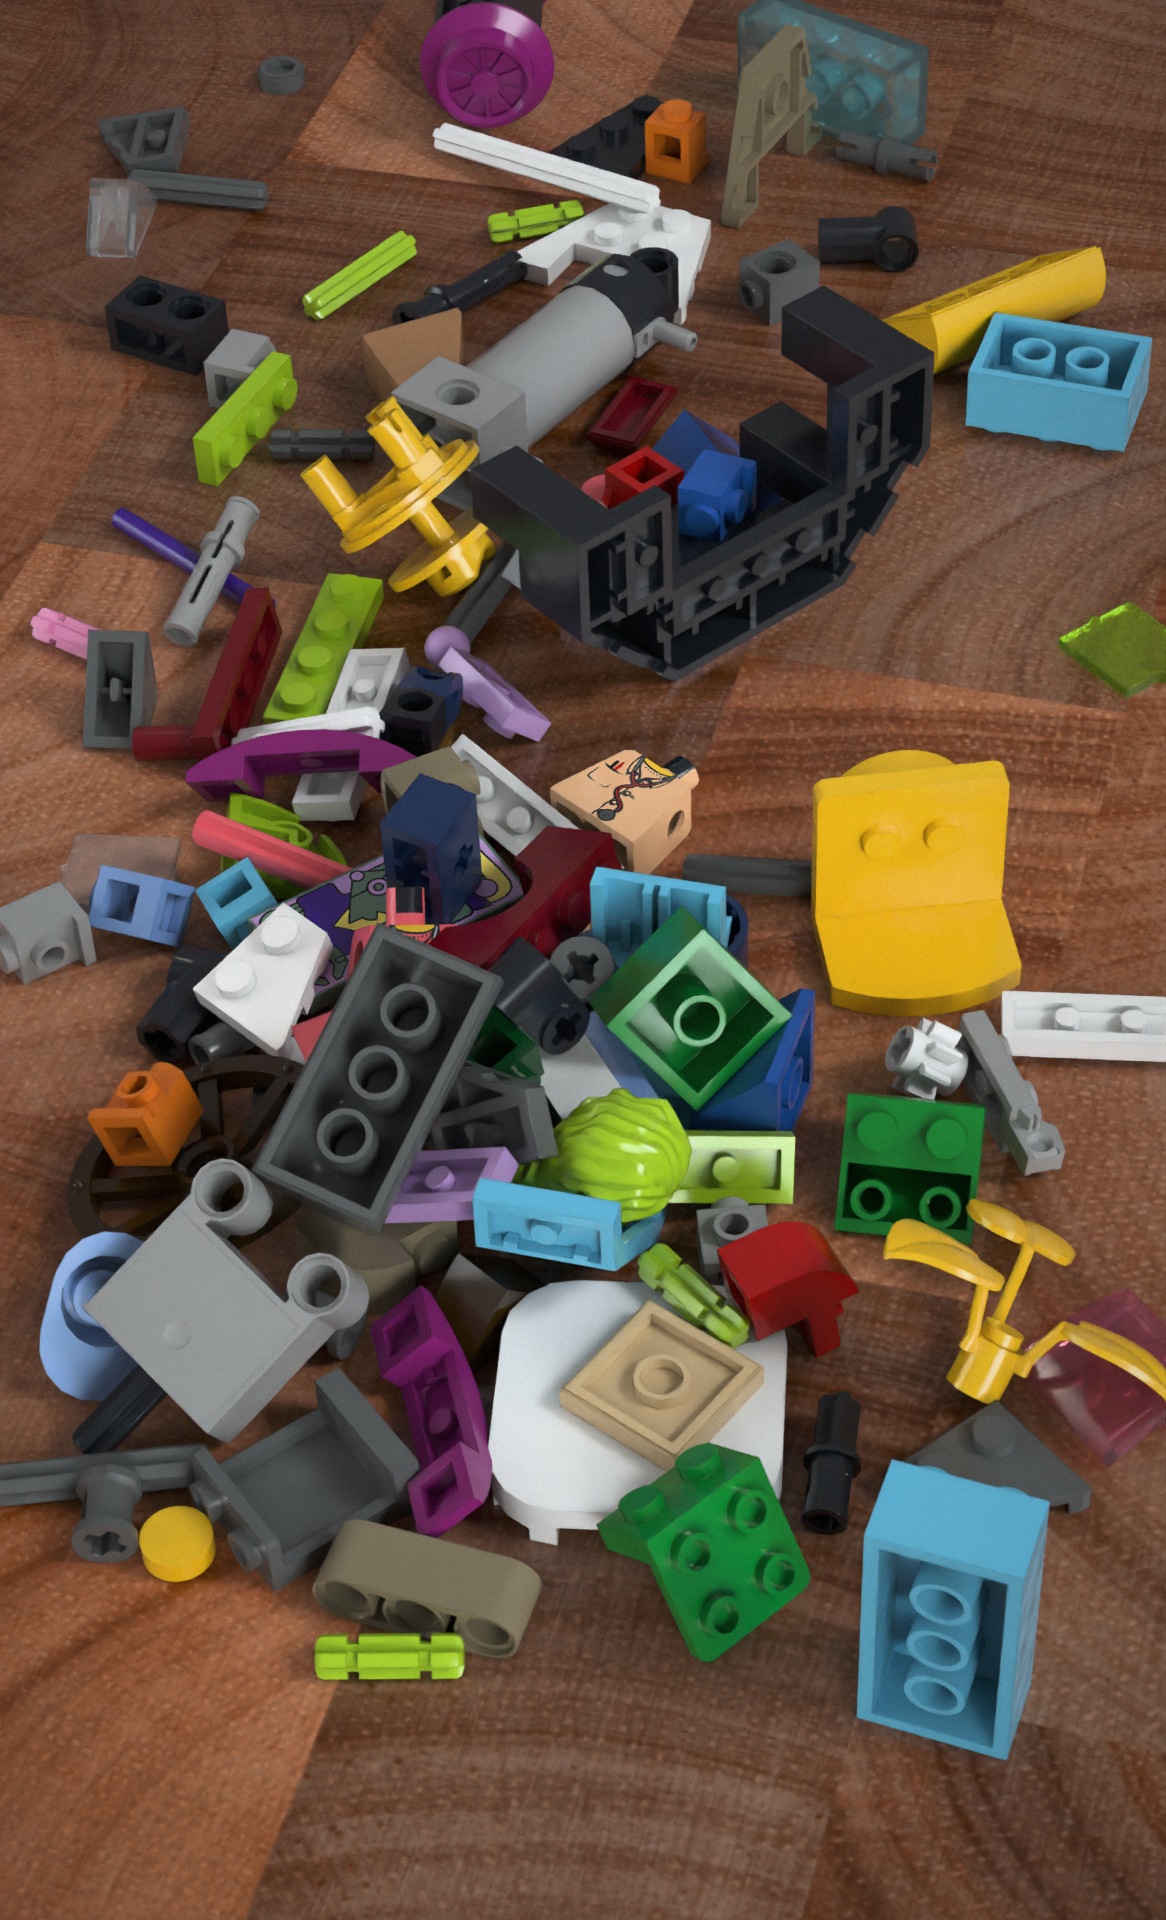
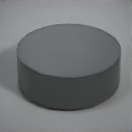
[258,56,305,95]

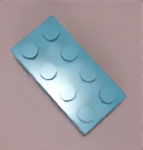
[857,1459,1050,1761]

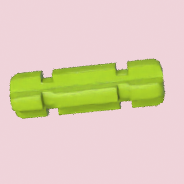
[487,200,585,244]
[637,1243,750,1350]
[314,1633,465,1680]

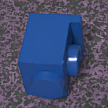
[678,449,757,543]

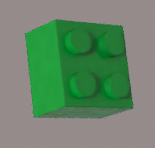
[587,905,792,1111]

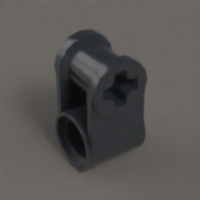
[487,936,590,1055]

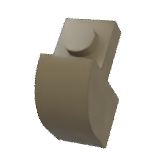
[294,1212,459,1315]

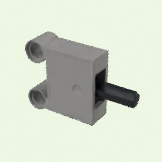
[72,1158,369,1454]

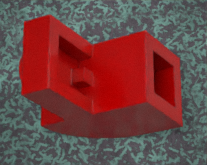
[717,1222,859,1358]

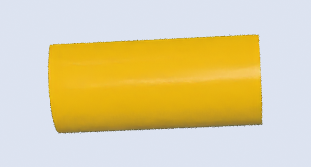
[882,246,1106,374]

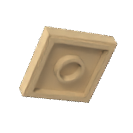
[559,1300,764,1472]

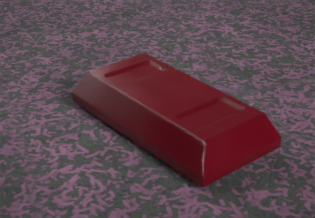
[586,376,678,456]

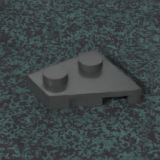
[97,106,191,176]
[886,1400,1092,1514]

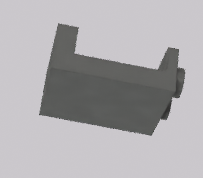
[189,1367,420,1592]

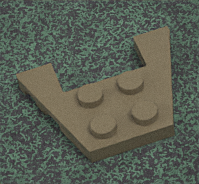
[721,24,823,229]

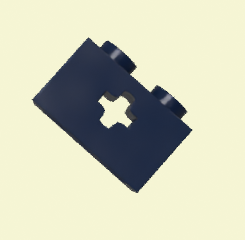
[380,773,483,925]

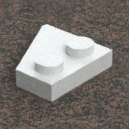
[193,902,334,1059]

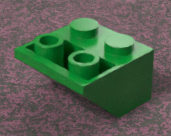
[834,1091,987,1245]

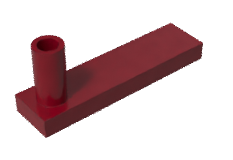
[132,587,283,763]

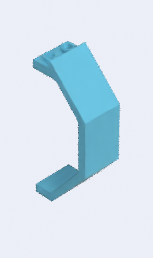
[472,867,732,1271]

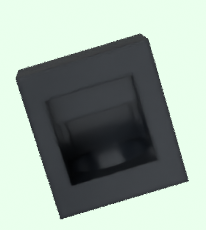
[379,666,463,757]

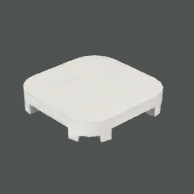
[488,1280,787,1546]

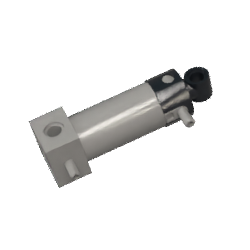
[391,247,698,511]

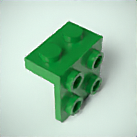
[596,1442,810,1662]

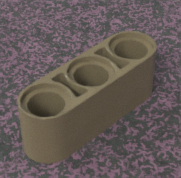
[312,1519,543,1659]

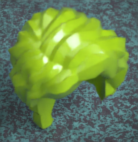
[511,1088,693,1226]

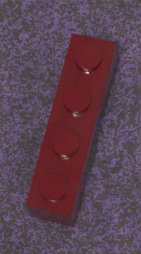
[428,826,623,970]

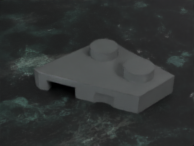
[431,1060,559,1167]

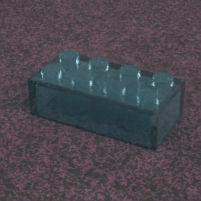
[738,0,929,145]

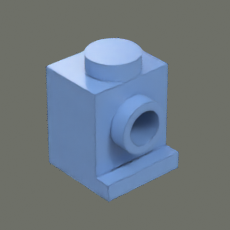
[88,864,196,948]

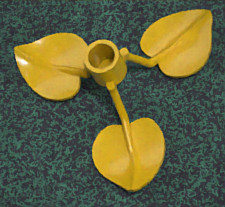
[883,1199,1166,1404]

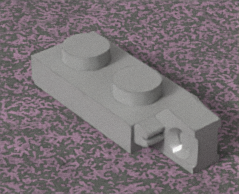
[955,1010,1065,1176]

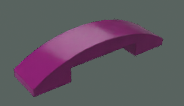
[186,729,417,802]
[370,1285,493,1538]

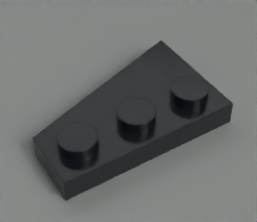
[547,94,664,180]

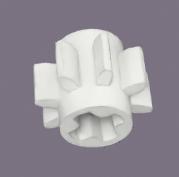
[885,1018,968,1099]

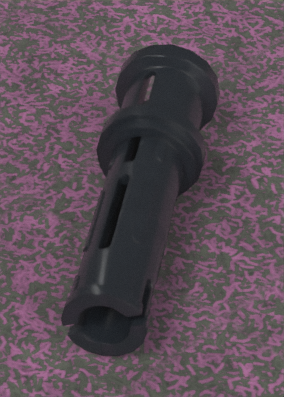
[392,250,528,326]

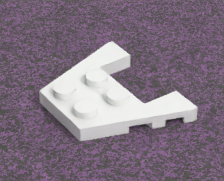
[509,203,711,325]

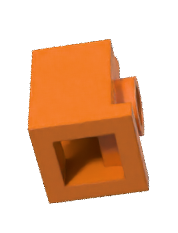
[645,99,710,184]
[87,1062,204,1166]

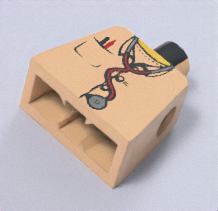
[550,750,699,875]

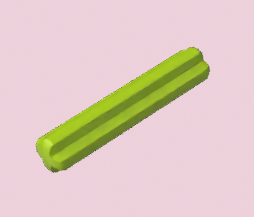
[302,231,417,321]

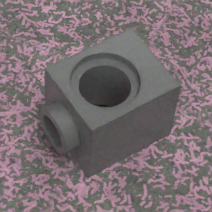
[737,239,820,326]

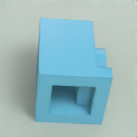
[195,856,278,950]

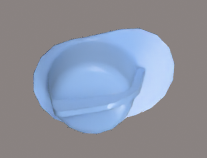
[39,1231,144,1401]

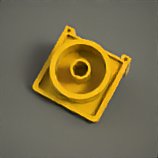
[811,750,1022,1017]

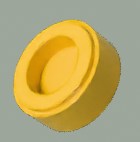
[139,1506,216,1582]

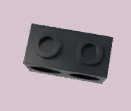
[105,275,229,376]

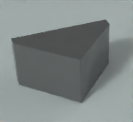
[83,630,159,750]

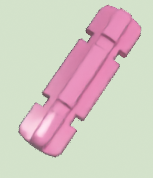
[30,608,102,660]

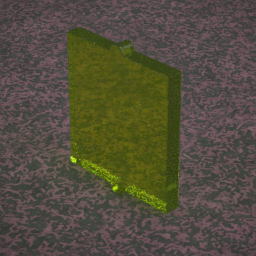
[1058,601,1166,698]

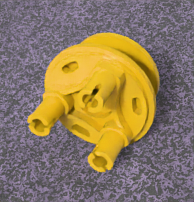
[300,396,496,597]

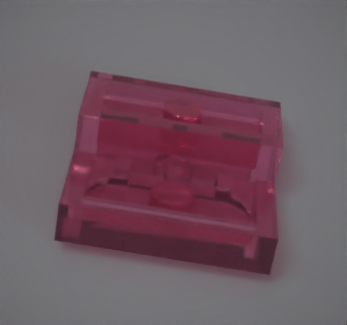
[1023,1287,1166,1468]

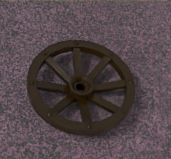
[67,1055,305,1250]

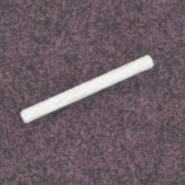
[432,123,661,214]

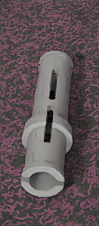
[163,496,260,647]

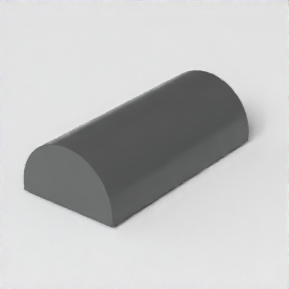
[251,923,504,1234]

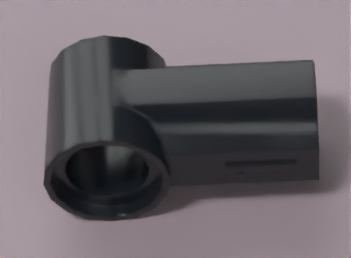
[818,206,919,273]
[136,943,228,1065]

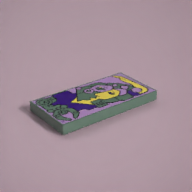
[247,833,524,1014]

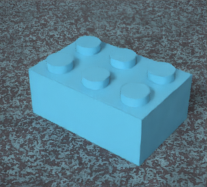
[965,312,1153,452]

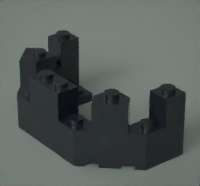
[470,285,934,682]

